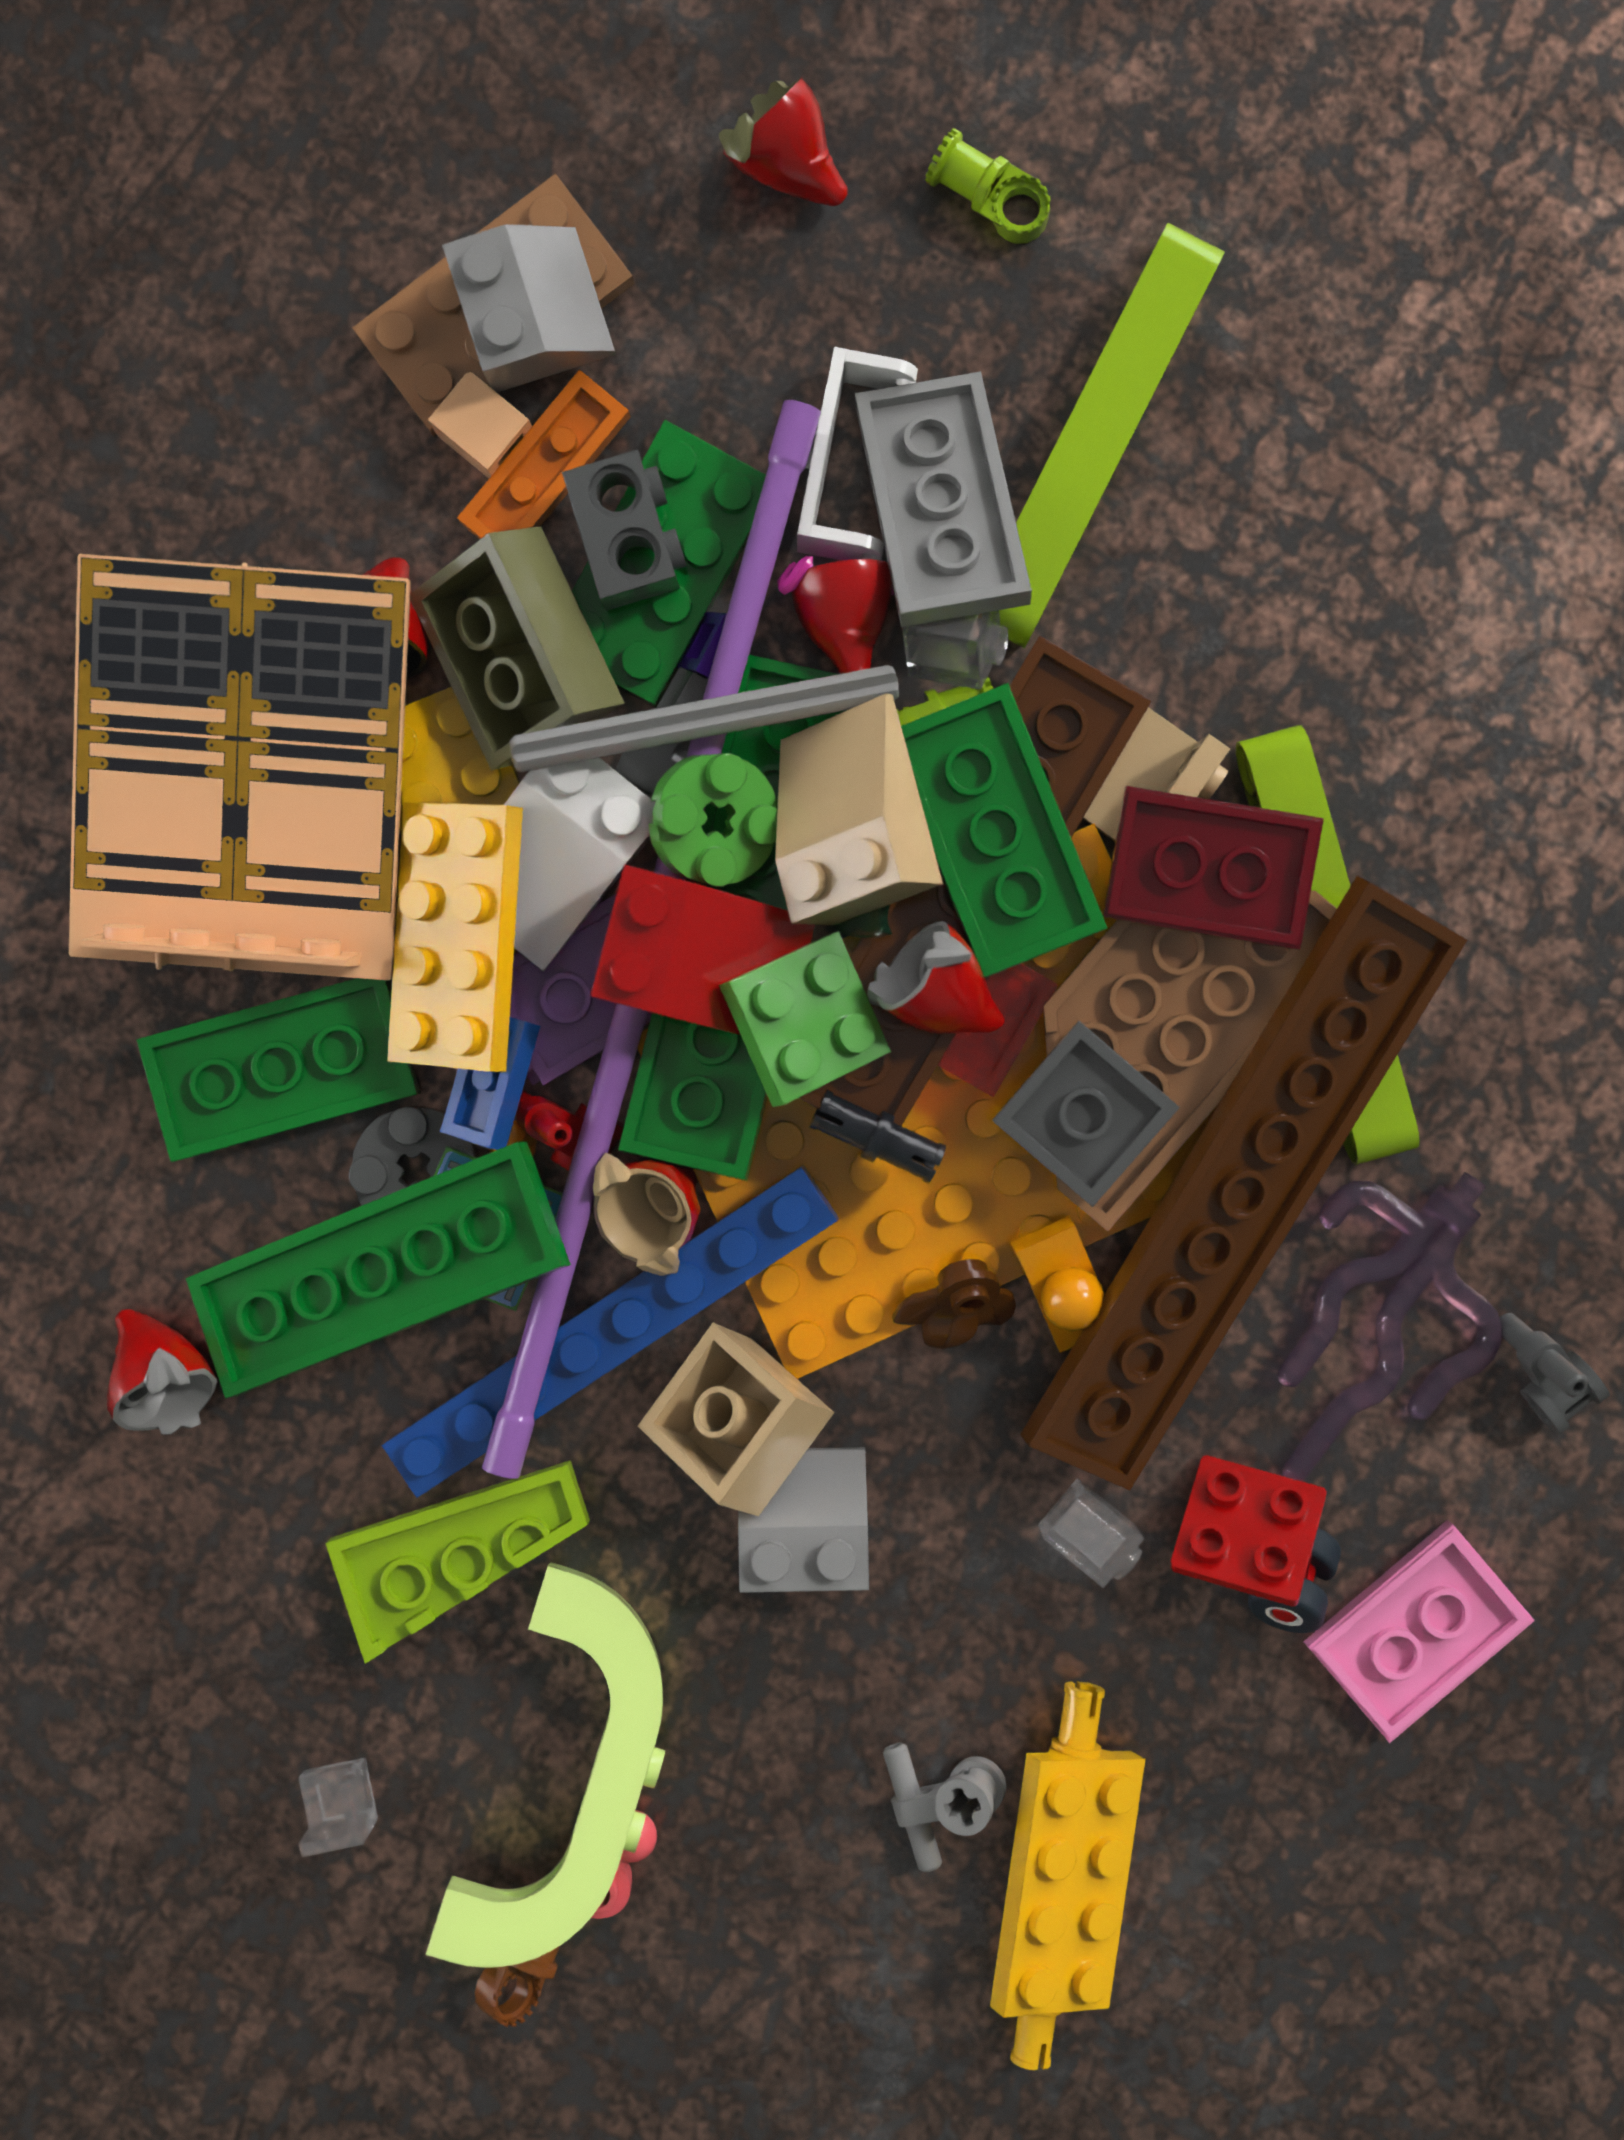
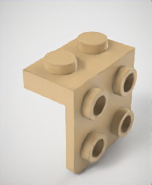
[1083,707,1230,841]

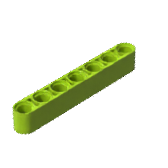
[968,223,1225,648]
[1236,725,1420,1166]

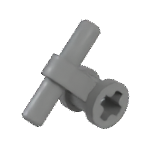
[883,1743,1007,1872]

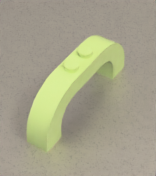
[426,1562,665,1968]

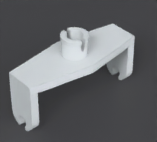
[797,347,918,561]

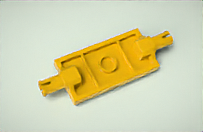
[990,1681,1145,2070]

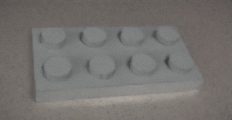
[855,371,1032,627]

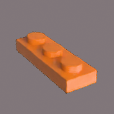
[457,369,631,539]

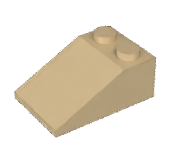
[775,693,943,925]

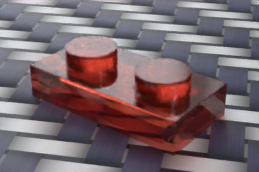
[937,963,1058,1097]

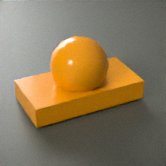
[1011,1216,1104,1353]

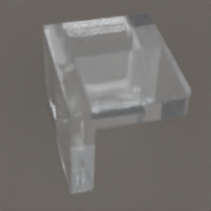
[299,1758,378,1857]

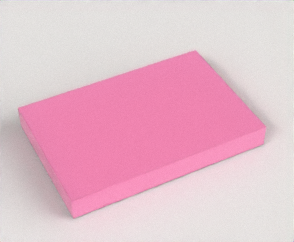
[1303,1520,1535,1743]

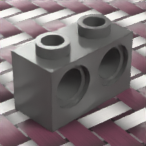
[562,449,687,611]

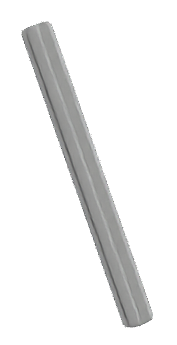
[510,665,899,772]

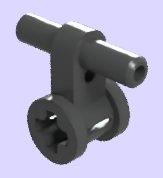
[1495,1313,1610,1436]

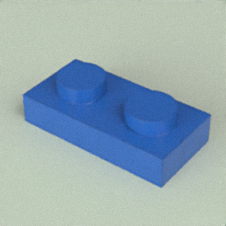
[440,1017,541,1150]

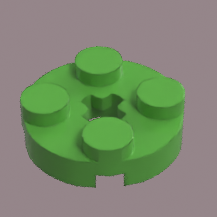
[649,754,778,886]

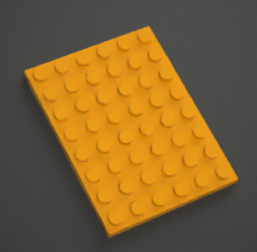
[638,823,1221,1379]

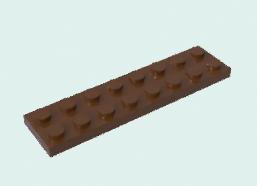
[799,635,1152,1126]

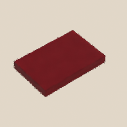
[1102,786,1324,950]

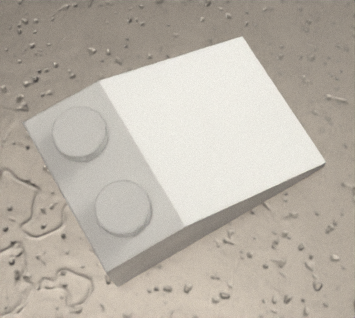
[504,758,655,972]

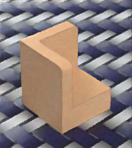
[428,372,532,478]

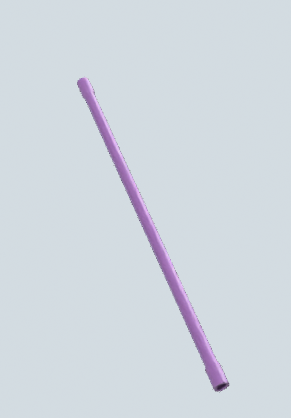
[482,400,821,1479]

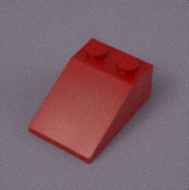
[590,865,815,1035]

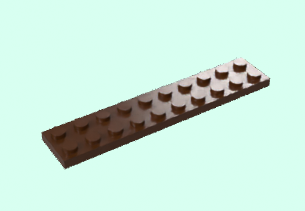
[1020,876,1468,1491]

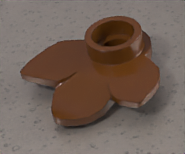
[892,1259,1016,1349]

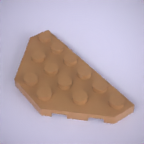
[1043,891,1337,1231]

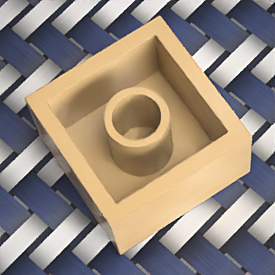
[638,1323,835,1516]

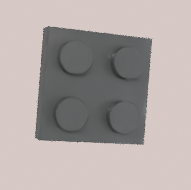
[992,1021,1180,1207]

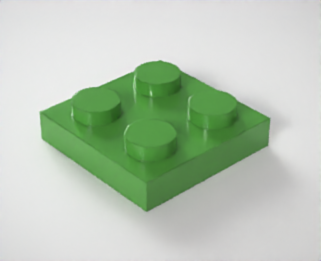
[719,931,891,1107]

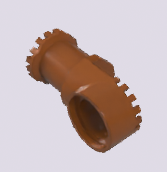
[475,1945,561,2028]

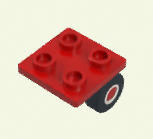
[1170,1455,1341,1633]

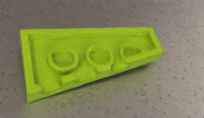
[325,1460,590,1664]

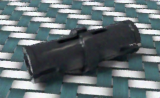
[809,1090,946,1183]

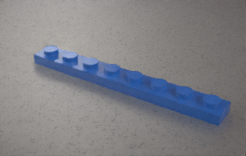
[381,1165,839,1498]

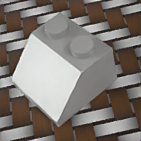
[442,224,616,393]
[738,1447,869,1593]

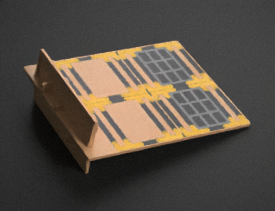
[69,554,411,981]

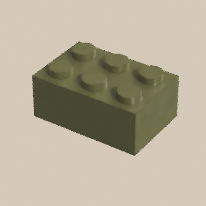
[410,526,624,770]

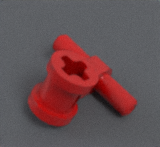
[516,1090,624,1171]

